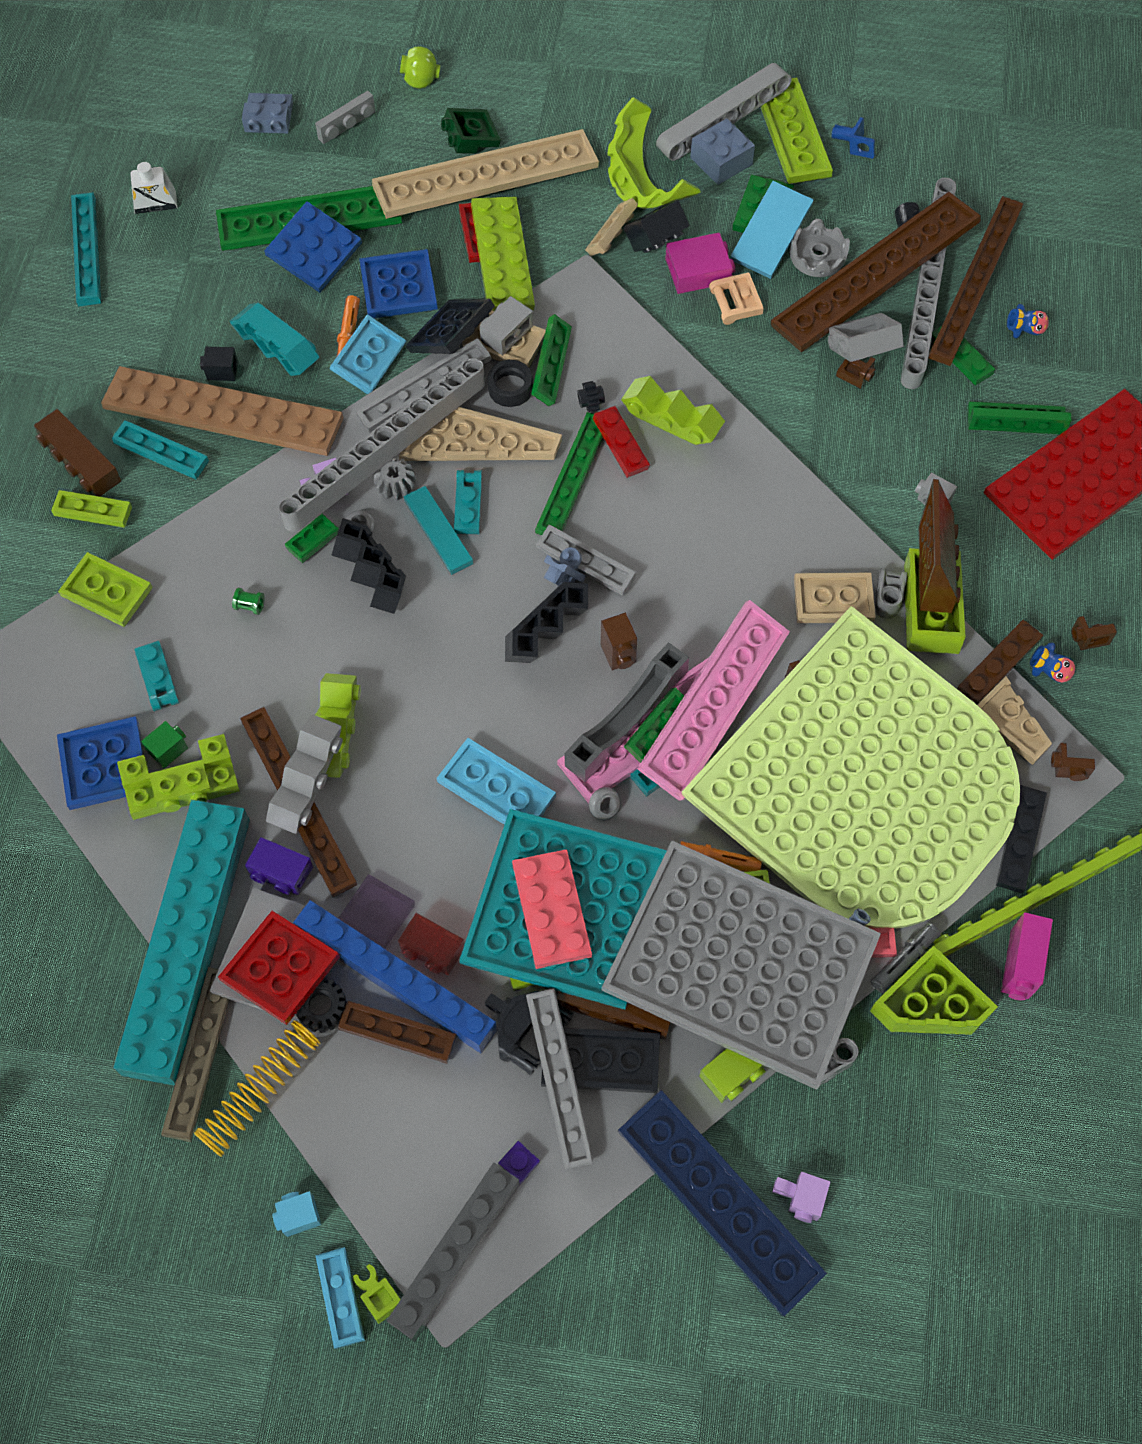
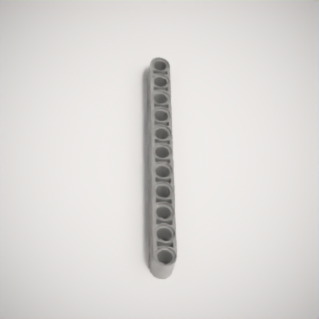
[901,178,956,389]
[278,358,486,532]

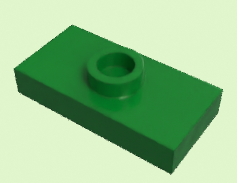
[285,513,339,564]

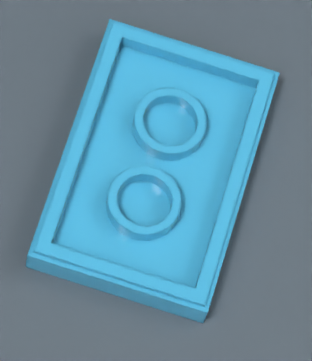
[330,314,407,394]

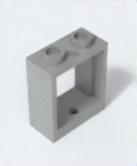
[828,313,904,362]

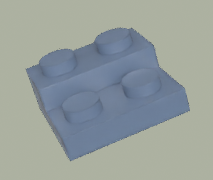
[242,93,293,134]

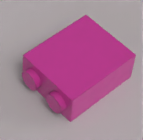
[665,233,735,294]
[1001,912,1053,1000]

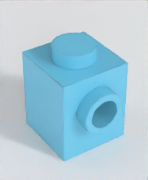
[272,1191,322,1237]

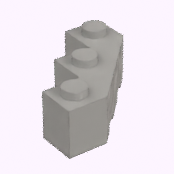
[266,714,343,834]

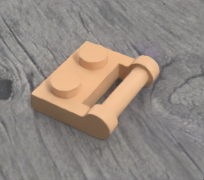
[709,272,764,325]

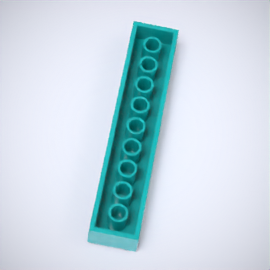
[113,800,250,1085]

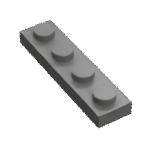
[536,525,636,596]

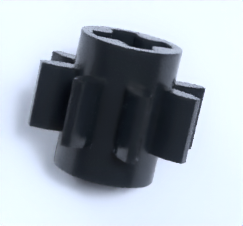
[577,381,605,412]

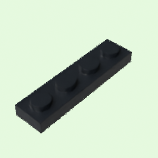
[995,785,1047,894]

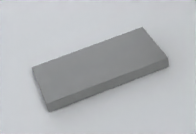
[210,888,305,1011]

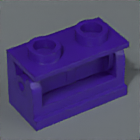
[245,837,313,896]

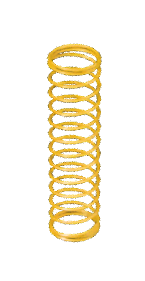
[194,1020,321,1157]

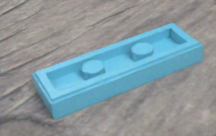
[315,1247,365,1349]

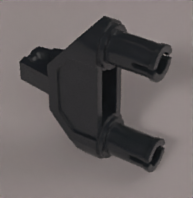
[484,990,574,1076]

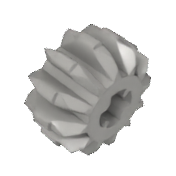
[373,458,416,501]

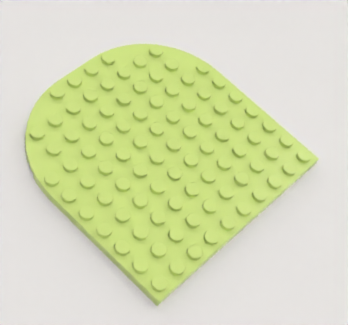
[681,606,1020,929]

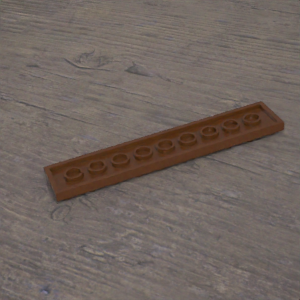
[771,192,981,353]

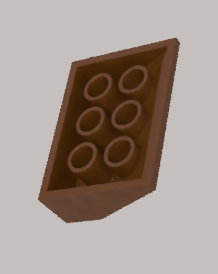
[918,479,961,613]

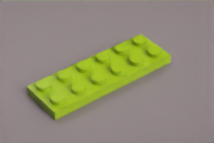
[760,78,833,184]
[471,197,535,311]

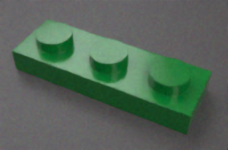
[931,326,995,386]
[624,687,684,763]

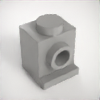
[915,472,957,505]

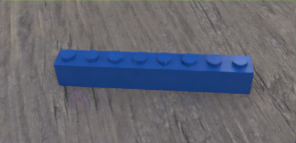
[293,900,497,1054]

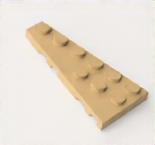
[399,407,562,461]

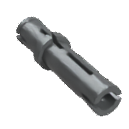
[870,923,941,994]

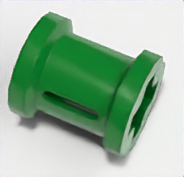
[232,587,265,615]

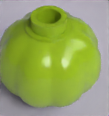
[400,46,441,89]

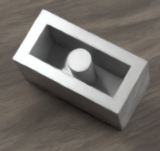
[480,296,533,356]

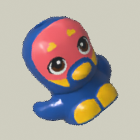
[1007,304,1049,339]
[1030,643,1075,683]

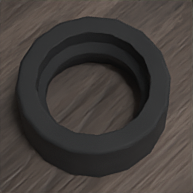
[487,359,533,407]

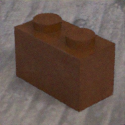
[600,612,638,671]

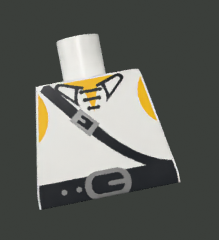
[131,162,177,214]

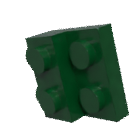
[441,108,501,154]

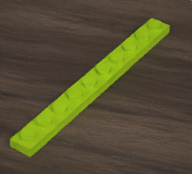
[933,828,1142,957]

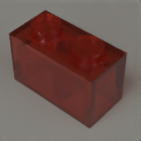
[398,913,465,976]

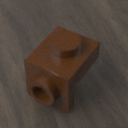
[836,357,876,389]
[1051,743,1095,781]

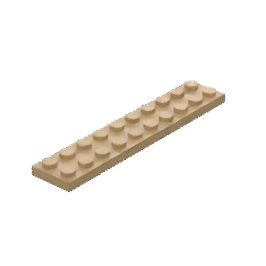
[372,129,599,219]

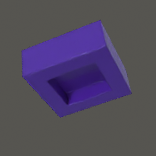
[498,1141,540,1185]

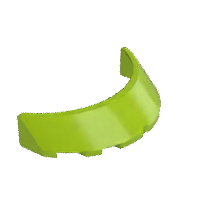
[608,97,701,208]

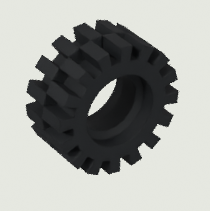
[296,977,347,1033]

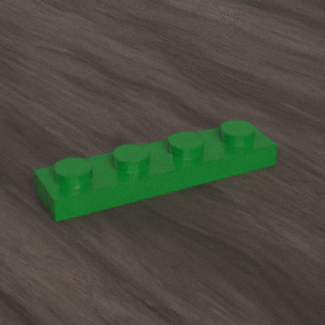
[531,314,572,406]

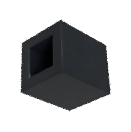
[200,346,238,381]

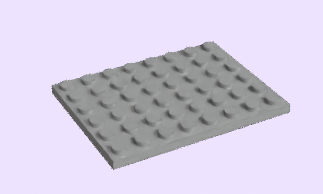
[602,841,881,1090]

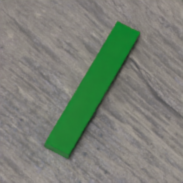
[535,412,603,535]

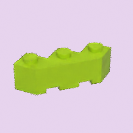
[621,376,725,445]
[315,673,361,778]

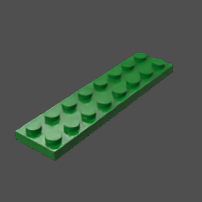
[216,186,402,251]

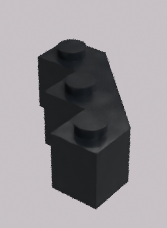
[331,518,406,614]
[505,582,588,663]

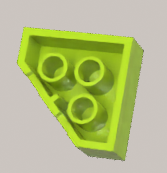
[870,946,998,1035]

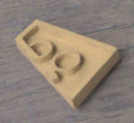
[977,676,1052,765]

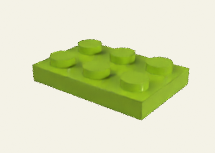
[58,552,153,627]

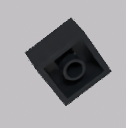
[623,200,690,253]

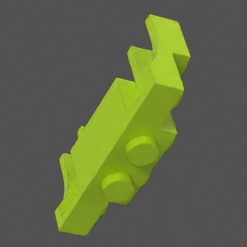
[117,734,240,820]

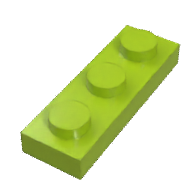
[51,490,132,528]

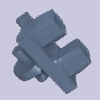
[543,547,586,586]

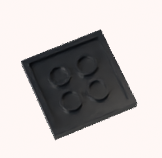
[405,299,495,354]

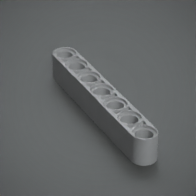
[656,63,792,161]

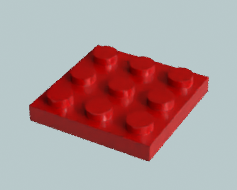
[218,911,340,1025]

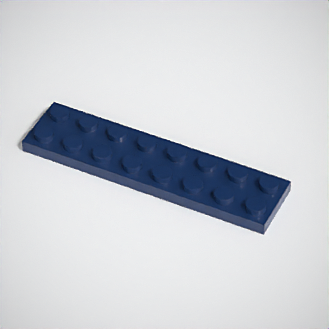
[617,1090,827,1317]

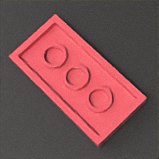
[512,849,592,969]

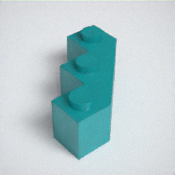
[229,302,320,376]

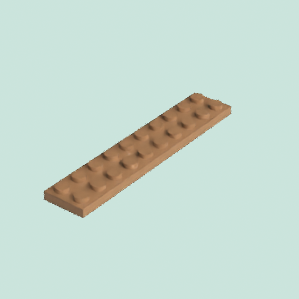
[101,366,344,456]

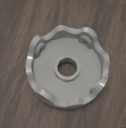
[790,219,850,277]

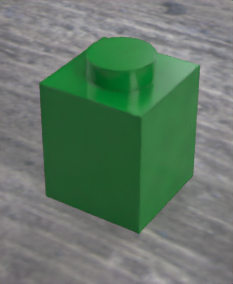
[141,721,188,769]

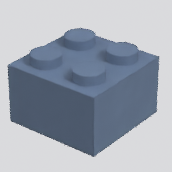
[690,118,755,185]

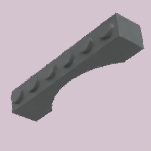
[564,642,689,782]
[387,1163,520,1342]

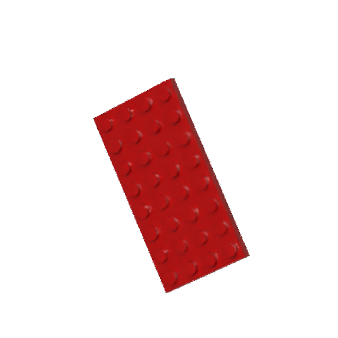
[983,389,1142,560]

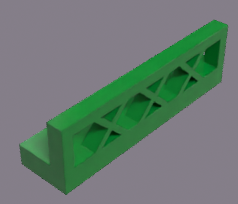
[967,402,1072,434]

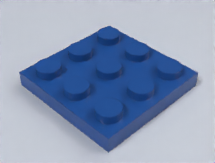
[264,201,362,293]
[359,249,438,318]
[57,716,144,810]

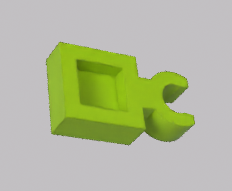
[353,1264,401,1324]

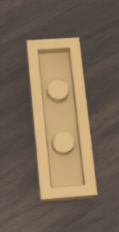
[585,198,638,256]

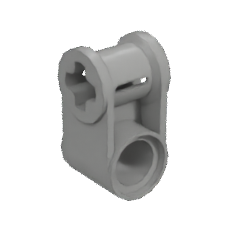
[875,568,907,619]
[820,1038,858,1085]

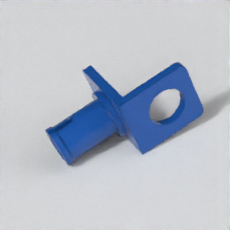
[832,117,875,159]

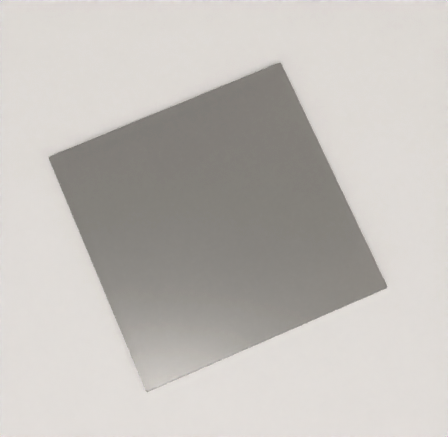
[0,255,1124,1348]

